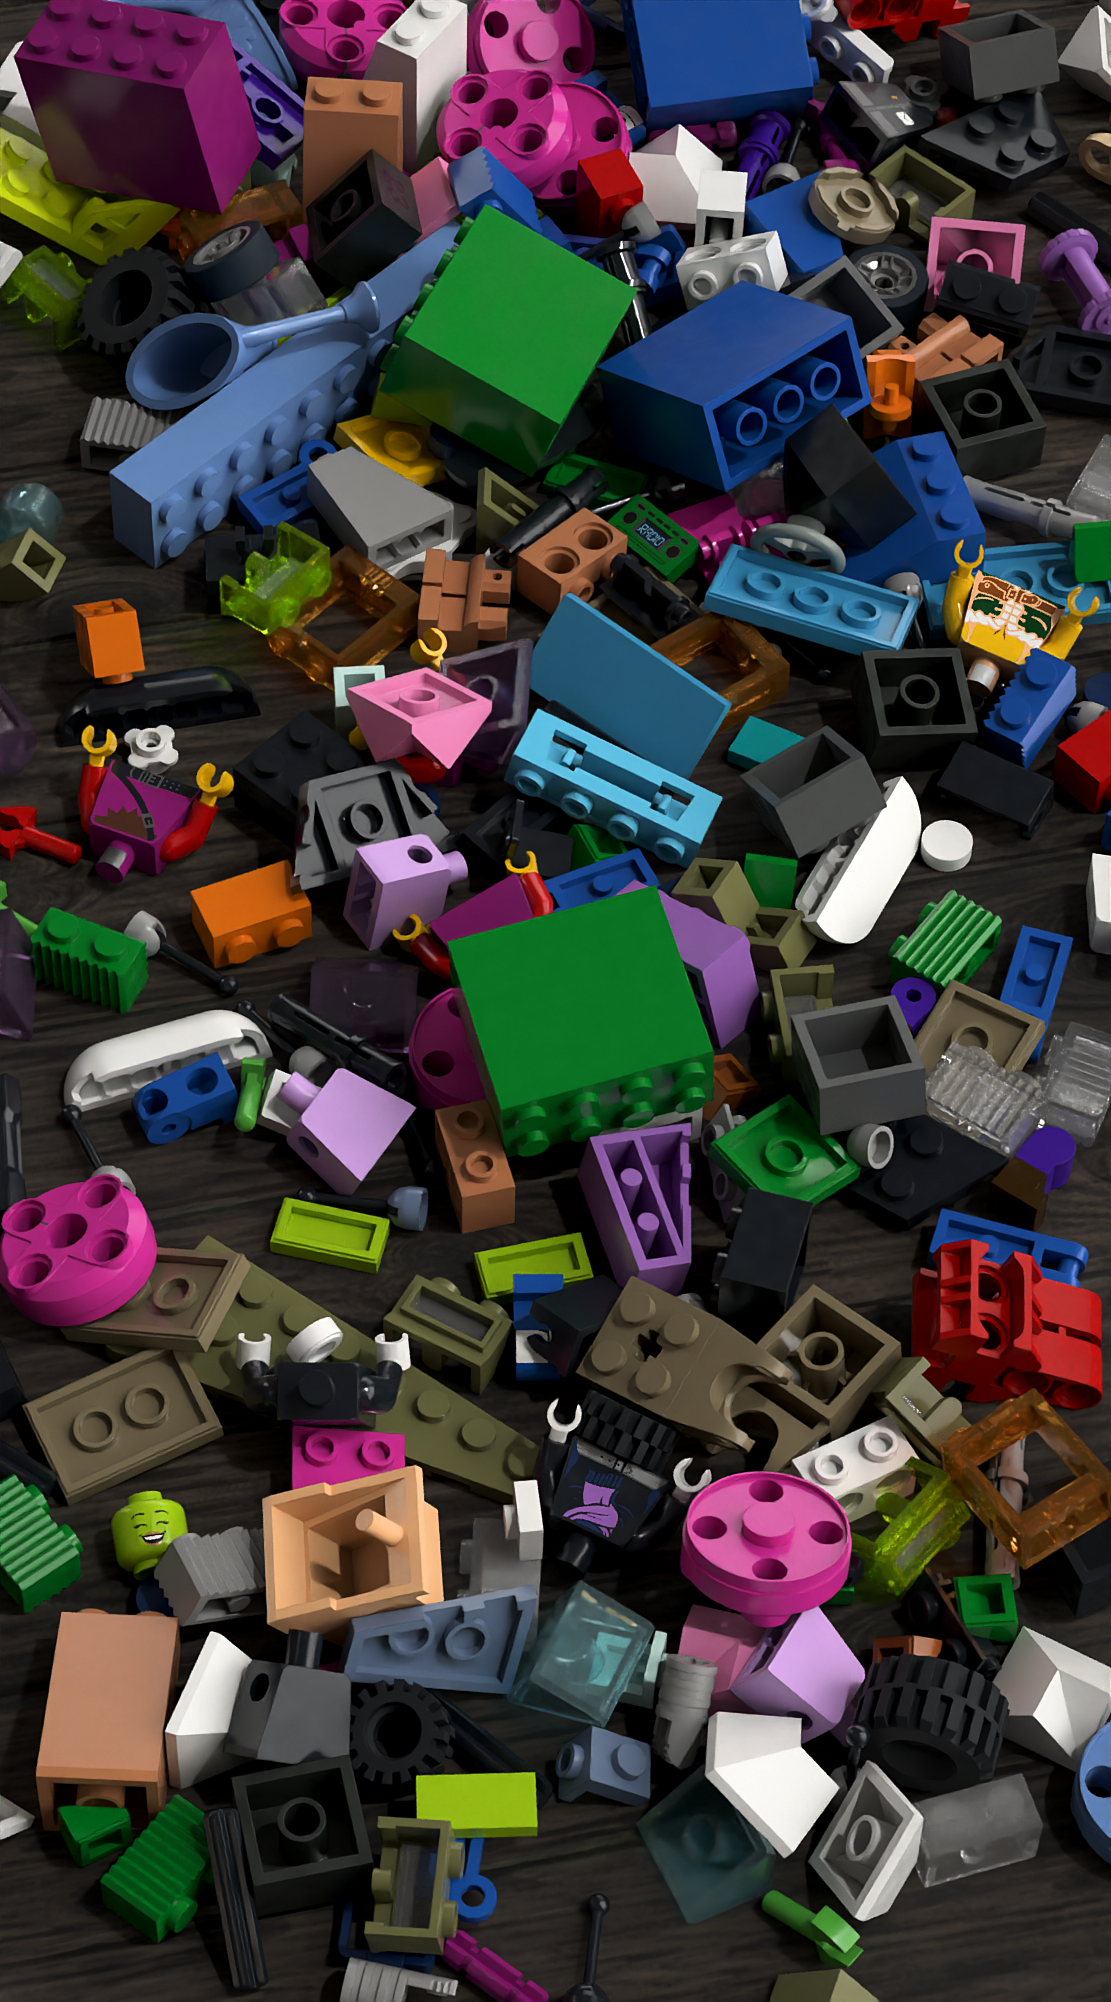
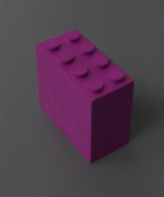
[14,0,262,215]

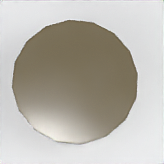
[808,167,899,245]

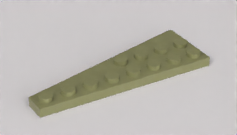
[106,1235,540,1505]

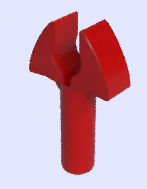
[0,806,82,864]

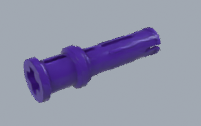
[736,110,791,202]

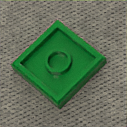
[707,1094,862,1207]

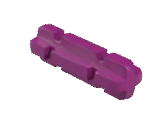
[648,120,738,151]
[441,1930,549,2002]

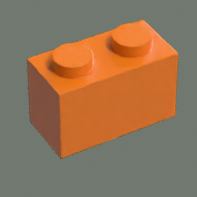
[72,598,145,684]
[190,859,312,969]

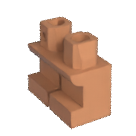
[887,312,1004,404]
[418,548,512,654]

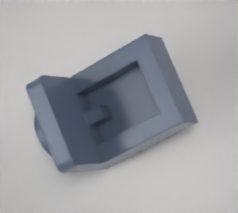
[555,1726,651,1807]

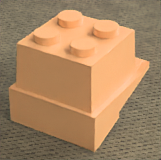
[262,1465,444,1647]

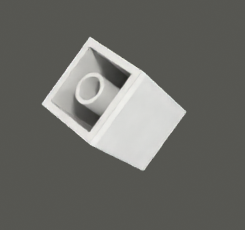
[363,0,467,175]

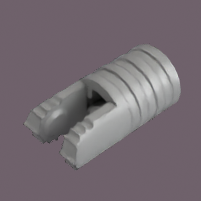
[651,1654,718,1771]
[340,1957,458,2002]

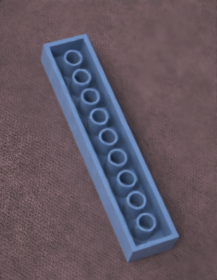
[109,219,461,569]

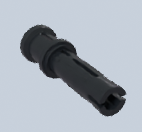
[595,241,653,348]

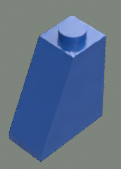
[743,170,844,274]

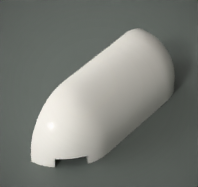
[795,776,921,944]
[64,1010,273,1112]

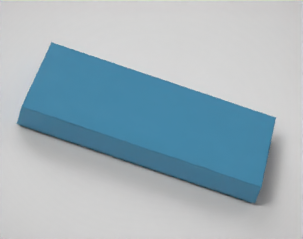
[921,540,1111,640]
[703,544,920,656]
[517,593,732,780]

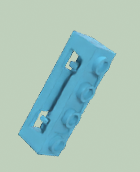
[504,708,723,869]

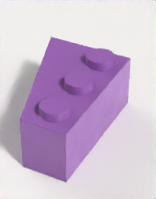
[614,879,761,1049]
[577,1123,691,1297]

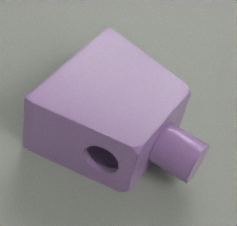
[343,834,468,951]
[276,1068,416,1196]
[730,1606,865,1747]

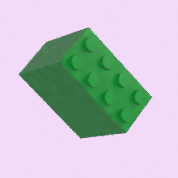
[379,203,638,477]
[447,885,714,1158]

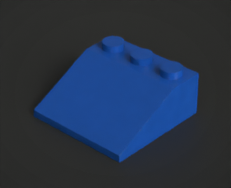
[825,431,986,587]

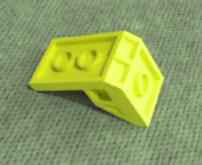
[0,127,181,265]

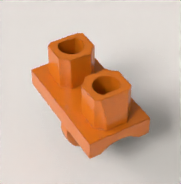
[862,349,916,438]

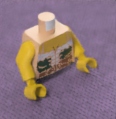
[942,539,1100,697]

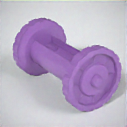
[1038,228,1111,335]

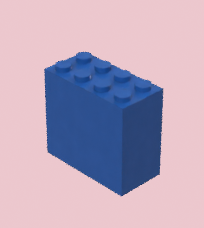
[619,0,819,137]
[596,280,872,492]

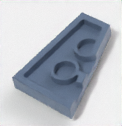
[338,1585,538,1695]

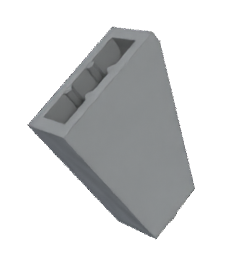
[307,446,454,577]

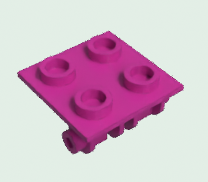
[666,485,788,585]
[292,1426,405,1490]

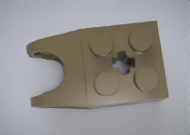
[576,1275,794,1454]
[700,1284,902,1475]

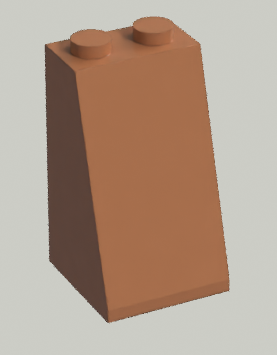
[302,77,403,229]
[36,1608,181,1835]

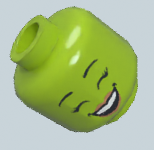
[111,1491,188,1580]

